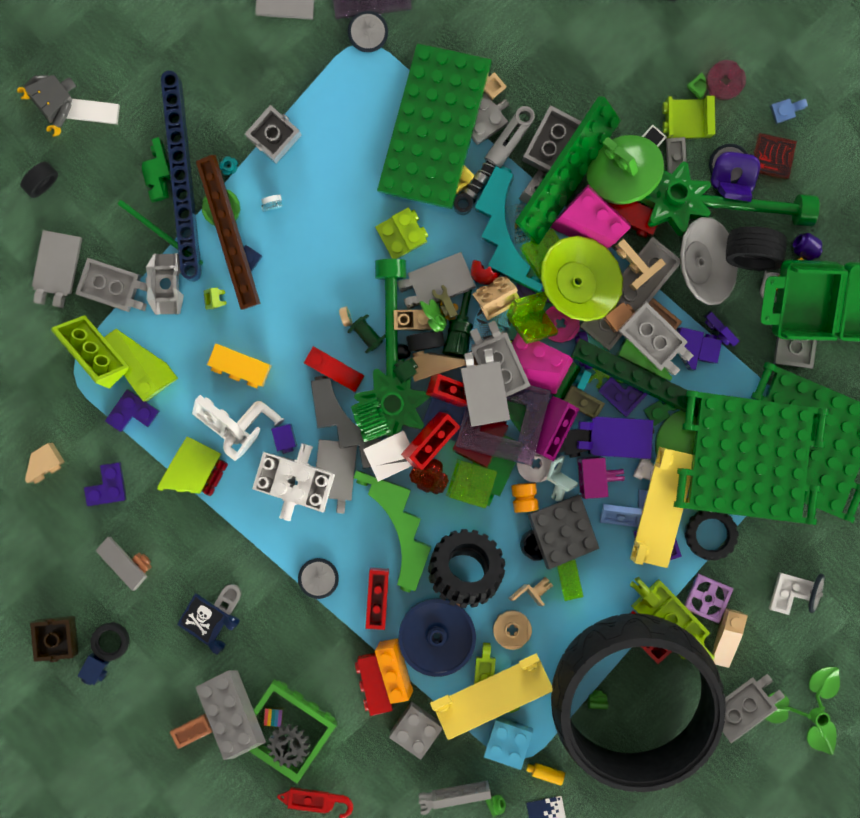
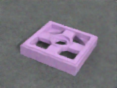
[684,573,734,624]

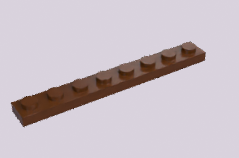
[196,155,261,310]

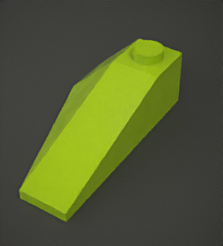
[104,329,178,402]

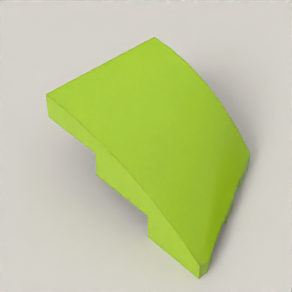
[157,436,221,494]

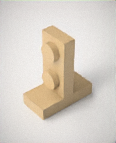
[615,239,666,291]

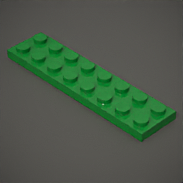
[515,96,621,245]

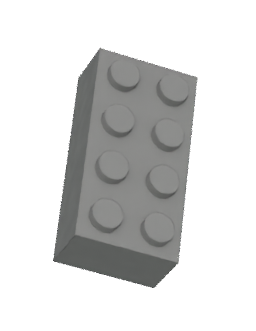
[196,670,266,760]

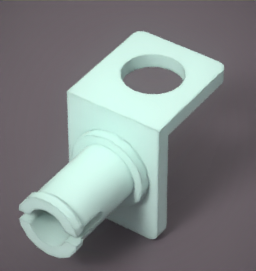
[547,456,578,501]

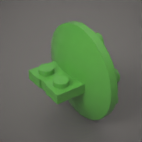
[587,135,664,204]

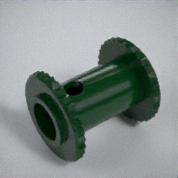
[348,314,386,353]

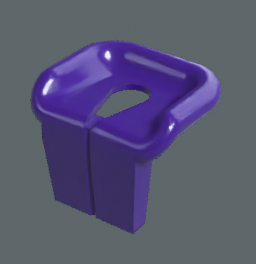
[711,152,761,202]

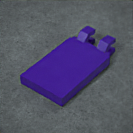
[577,417,654,459]

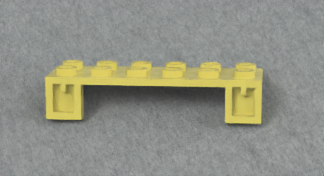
[630,447,693,568]
[430,653,553,740]

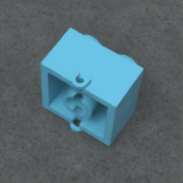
[484,717,533,770]

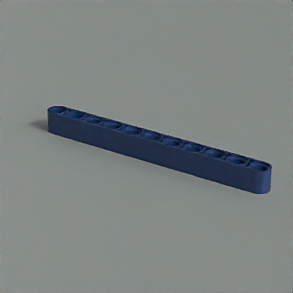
[161,71,202,282]

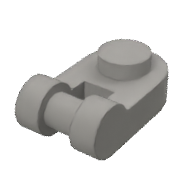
[214,584,242,615]

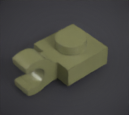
[432,285,458,319]

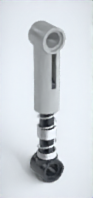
[453,106,535,215]

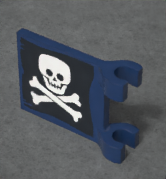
[177,593,240,655]

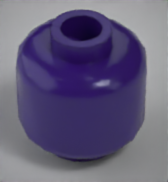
[793,233,823,261]

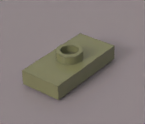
[562,385,605,418]

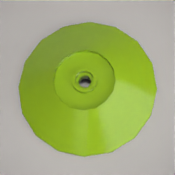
[541,236,623,322]

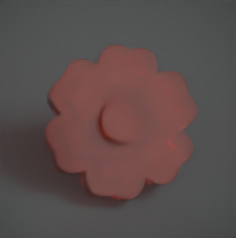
[409,459,449,494]

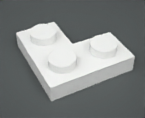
[769,572,815,615]

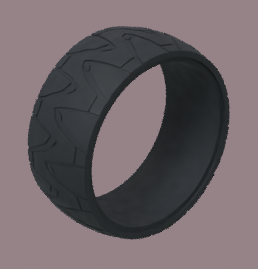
[551,613,726,792]

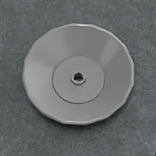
[680,217,738,305]

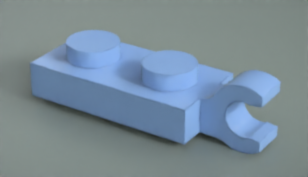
[600,504,642,527]

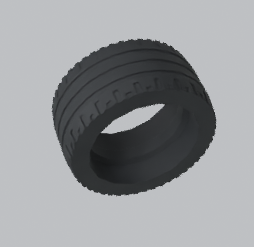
[726,226,787,271]

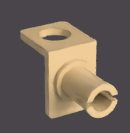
[509,577,553,607]

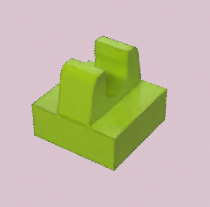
[203,288,226,310]

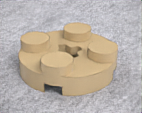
[493,610,532,650]

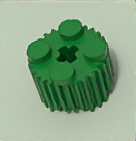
[351,397,390,442]

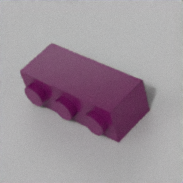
[527,396,580,461]

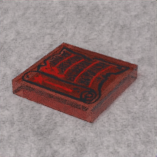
[754,133,797,179]

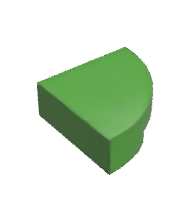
[687,72,707,100]

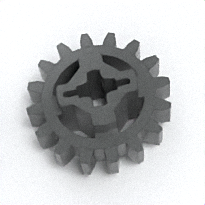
[267,724,311,768]

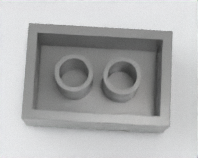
[521,105,581,174]

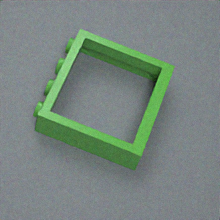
[249,679,337,784]

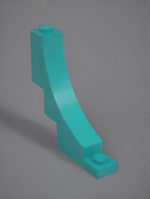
[475,166,543,294]

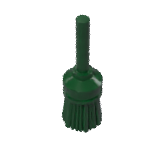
[442,290,473,358]

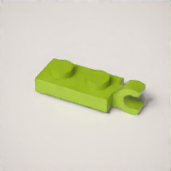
[474,643,496,684]

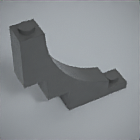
[311,376,407,469]

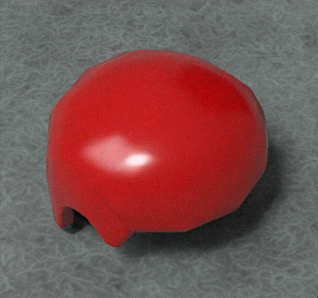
[471,260,500,285]

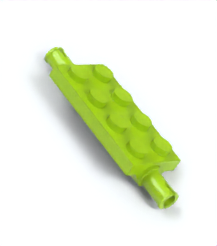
[630,577,715,660]

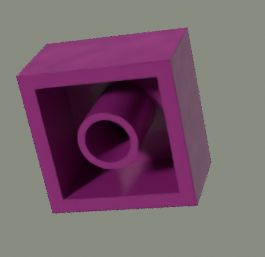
[577,456,625,499]

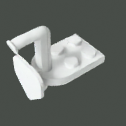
[192,395,284,461]

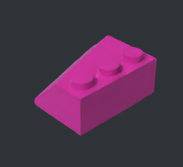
[550,185,631,248]
[512,331,573,394]

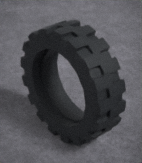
[685,511,739,561]

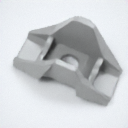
[146,253,184,315]

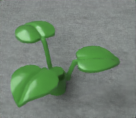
[766,667,840,755]

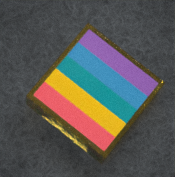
[263,706,284,728]

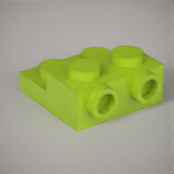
[375,207,429,259]

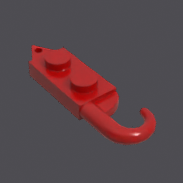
[277,787,353,818]

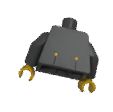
[17,75,76,137]

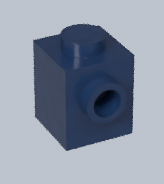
[78,653,110,685]

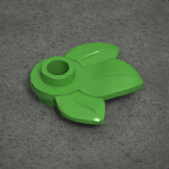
[420,299,447,332]

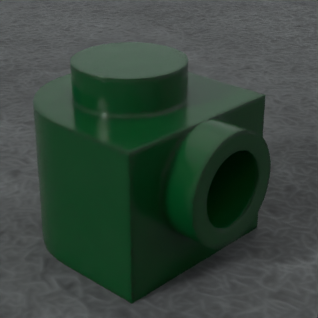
[393,358,418,384]

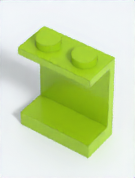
[662,96,715,138]

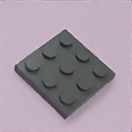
[527,494,600,569]

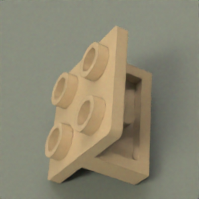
[472,276,521,321]

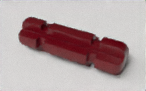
[202,460,228,496]

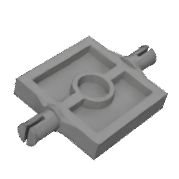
[472,93,509,145]

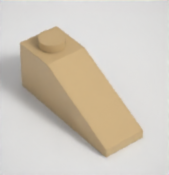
[408,350,466,382]
[712,608,747,668]

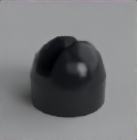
[398,344,411,359]

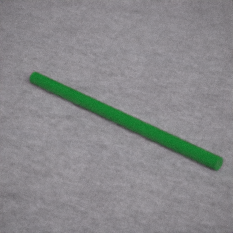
[117,200,203,265]

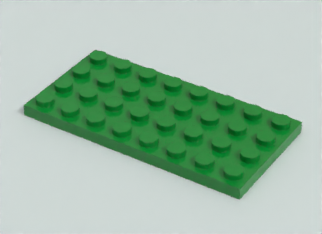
[377,43,492,209]

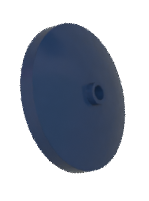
[398,598,476,677]

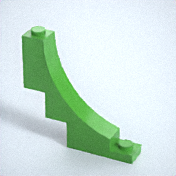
[353,470,431,592]

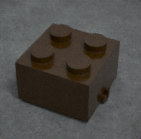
[30,616,78,662]

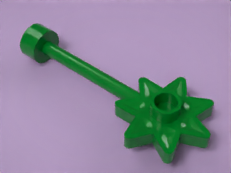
[640,162,820,236]
[354,259,430,437]

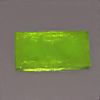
[557,559,584,601]

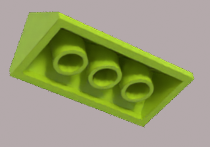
[51,315,129,389]

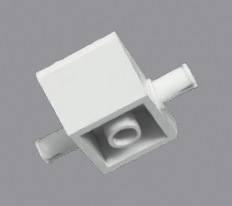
[252,443,335,521]

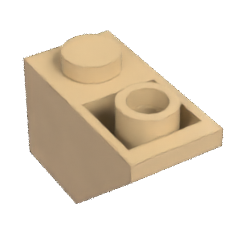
[393,310,432,331]
[25,443,65,484]

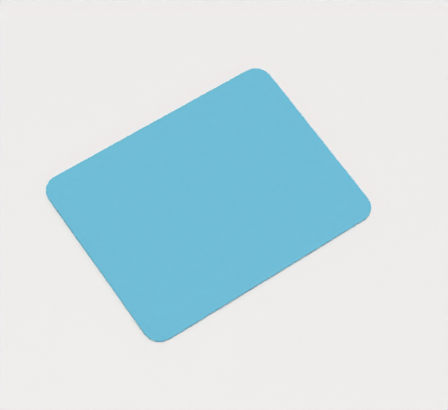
[73,46,770,758]

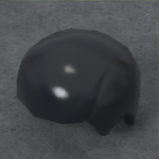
[520,530,543,561]

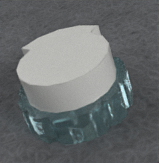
[261,195,283,212]

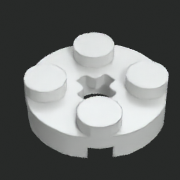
[516,446,555,483]

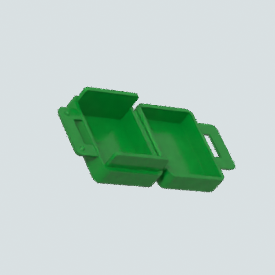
[760,260,860,341]

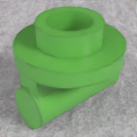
[588,690,608,709]
[485,795,506,817]

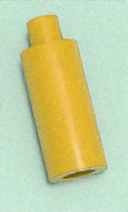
[526,763,565,786]

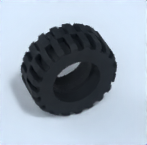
[428,529,505,608]

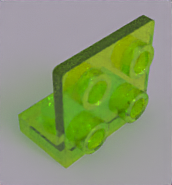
[520,228,560,280]
[506,291,558,344]
[446,459,497,508]

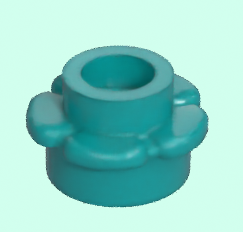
[219,156,238,175]

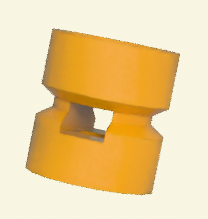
[511,483,539,513]

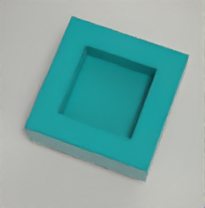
[574,369,592,391]

